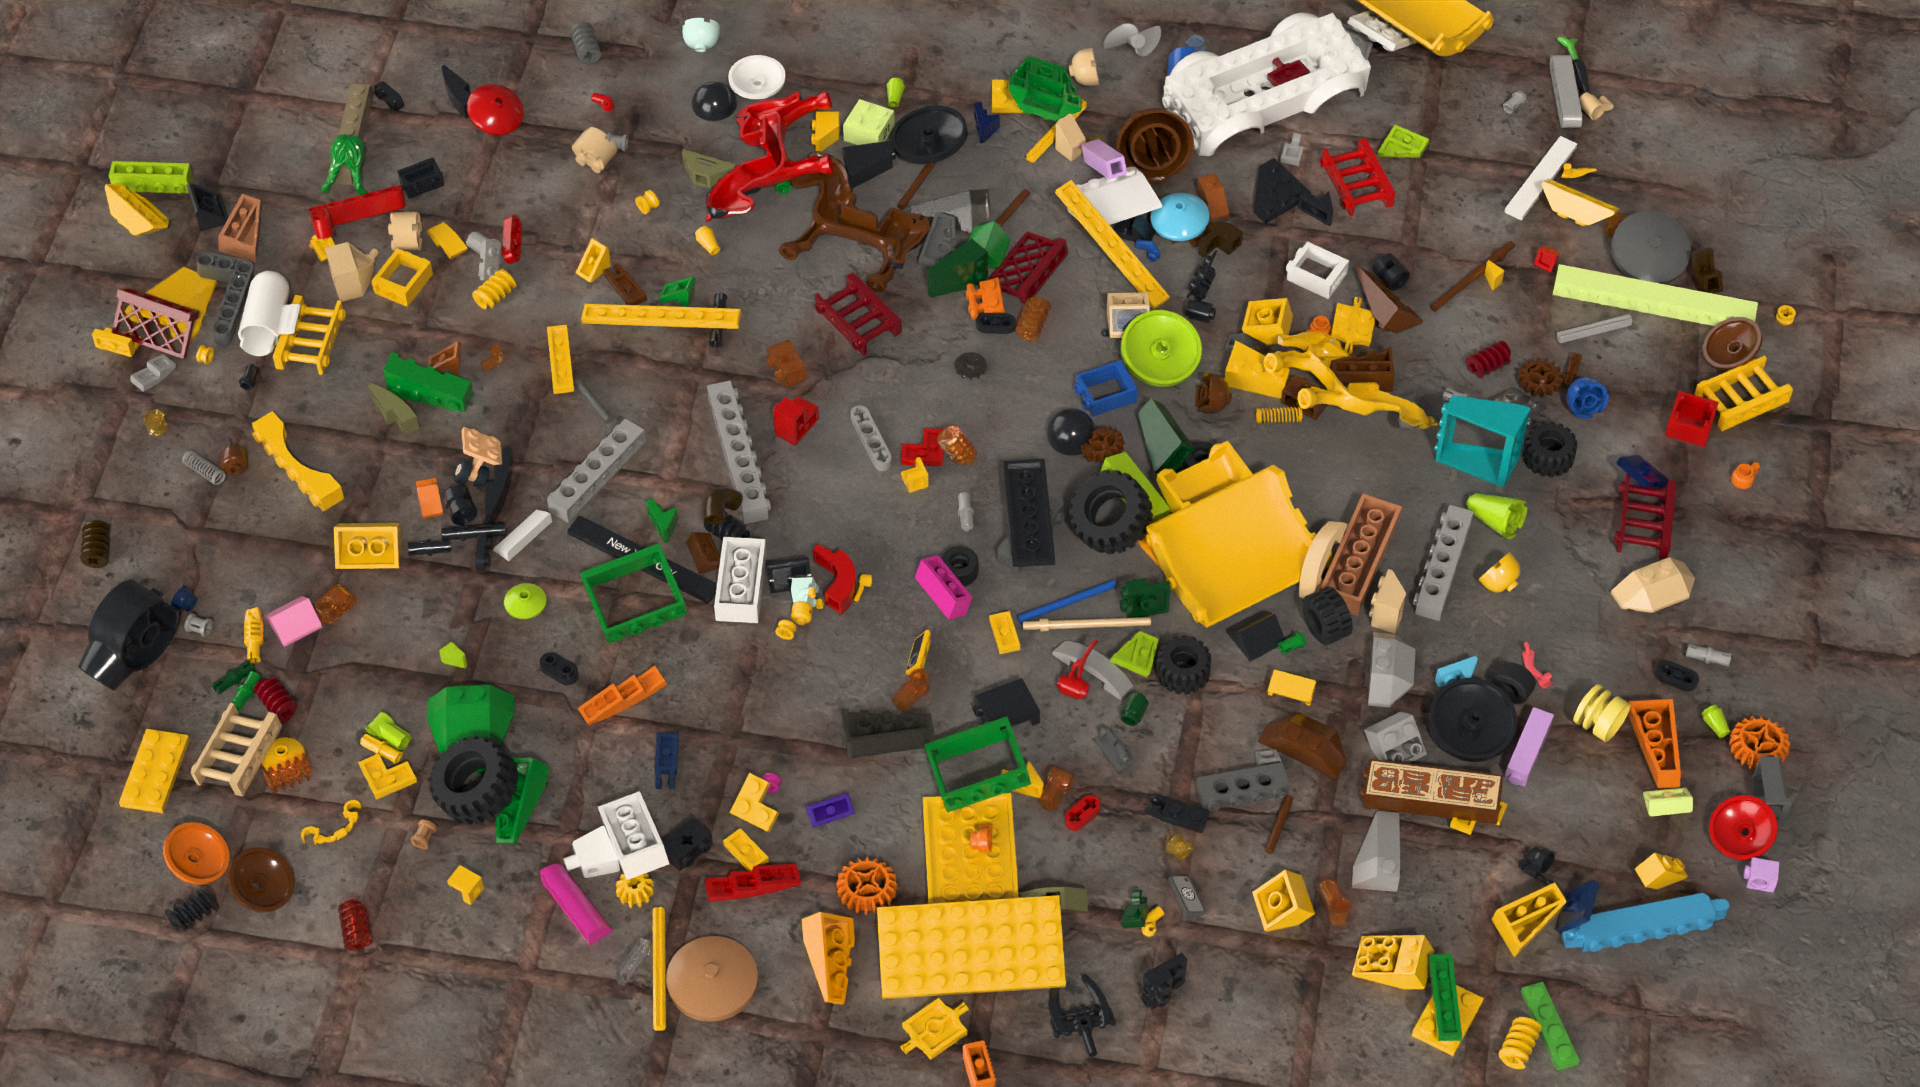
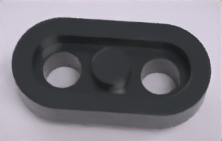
[374,81,404,111]
[976,313,1016,334]
[475,533,493,571]
[540,653,579,685]
[1655,661,1699,692]

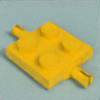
[1331,297,1375,354]
[900,998,969,1060]

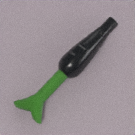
[1557,36,1591,94]

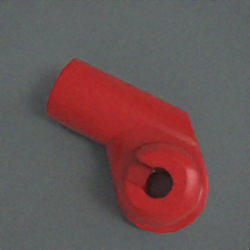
[591,93,614,112]

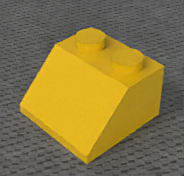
[1242,298,1293,345]
[1252,870,1315,931]

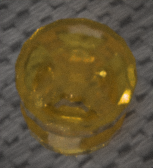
[144,410,167,436]
[1165,834,1194,862]

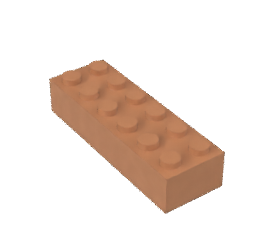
[1320,494,1402,616]

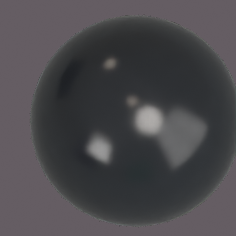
[692,81,737,121]
[1047,408,1096,456]

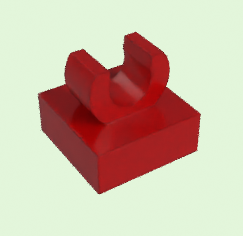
[1534,245,1560,273]

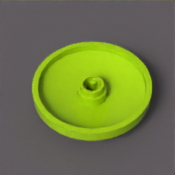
[1121,310,1202,387]

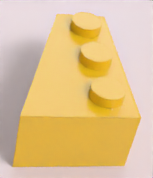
[1225,340,1290,399]
[1491,883,1567,958]

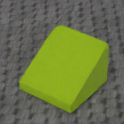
[439,642,467,668]

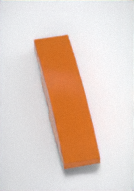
[578,666,668,725]

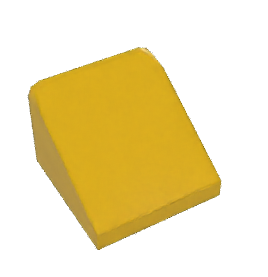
[1484,260,1504,291]

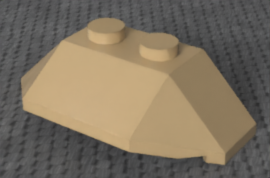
[1611,557,1695,613]

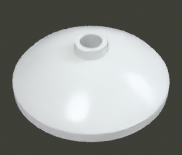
[728,55,785,99]

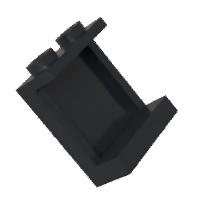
[972,678,1040,730]

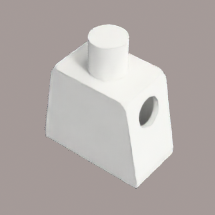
[563,826,620,878]

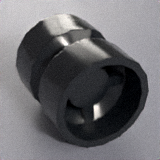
[1373,253,1410,291]
[443,485,477,525]

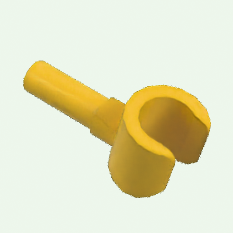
[854,574,872,602]

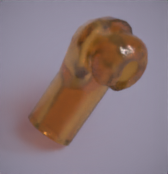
[480,344,504,371]

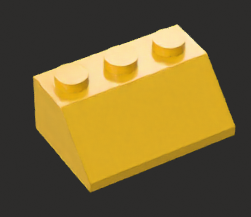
[334,523,402,569]

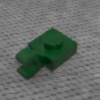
[1120,889,1149,929]

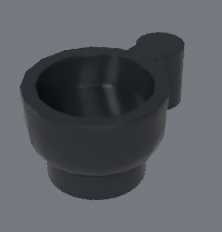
[1525,846,1555,879]

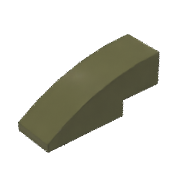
[368,383,419,435]

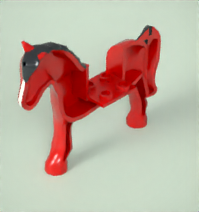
[705,91,834,222]

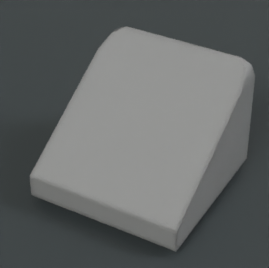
[1255,749,1281,766]

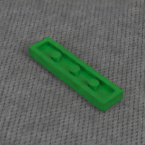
[1428,954,1462,1041]

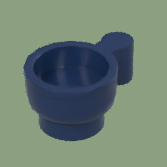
[171,586,197,615]

